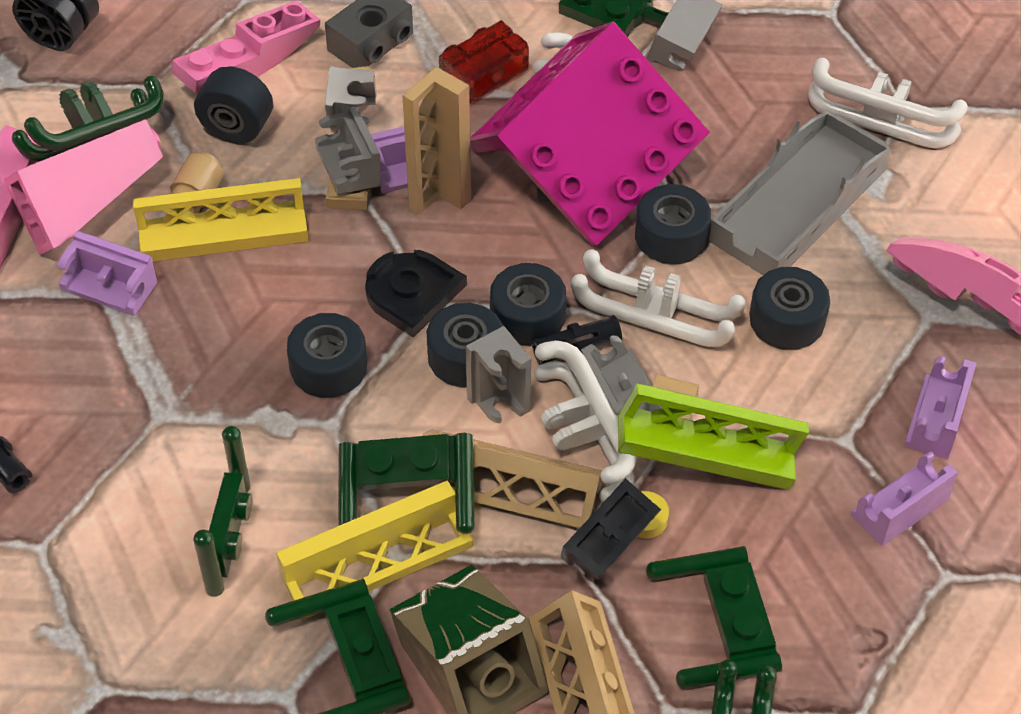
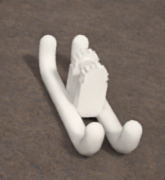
[808,58,967,149]
[571,249,746,347]
[534,341,636,503]

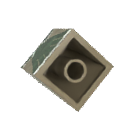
[389,565,549,714]

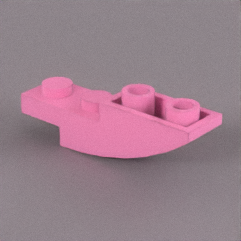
[172,0,321,93]
[886,237,1021,334]

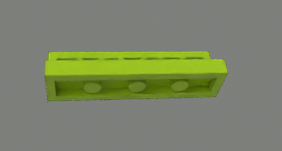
[618,383,809,490]

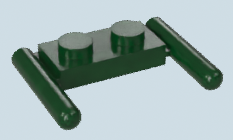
[193,426,252,597]
[338,433,475,534]
[646,546,782,689]
[265,578,410,714]

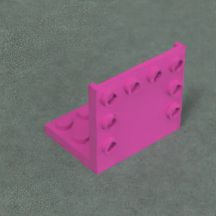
[470,21,710,246]

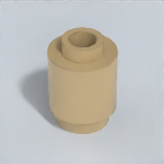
[170,152,224,213]

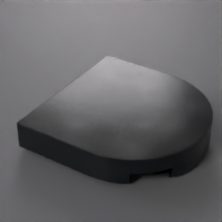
[365,250,467,337]

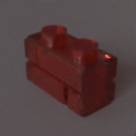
[439,20,529,103]

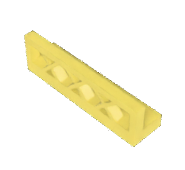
[133,178,308,261]
[276,480,473,620]

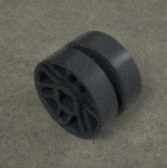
[12,0,99,51]

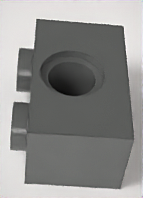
[325,0,413,68]

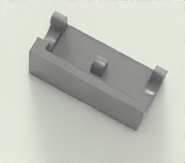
[646,0,723,71]
[325,66,377,128]
[315,107,381,194]
[466,326,531,423]
[581,336,662,416]

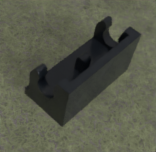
[561,478,661,582]

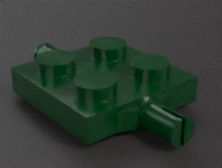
[558,0,669,37]

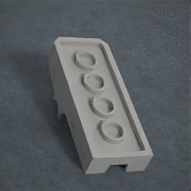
[708,112,891,275]

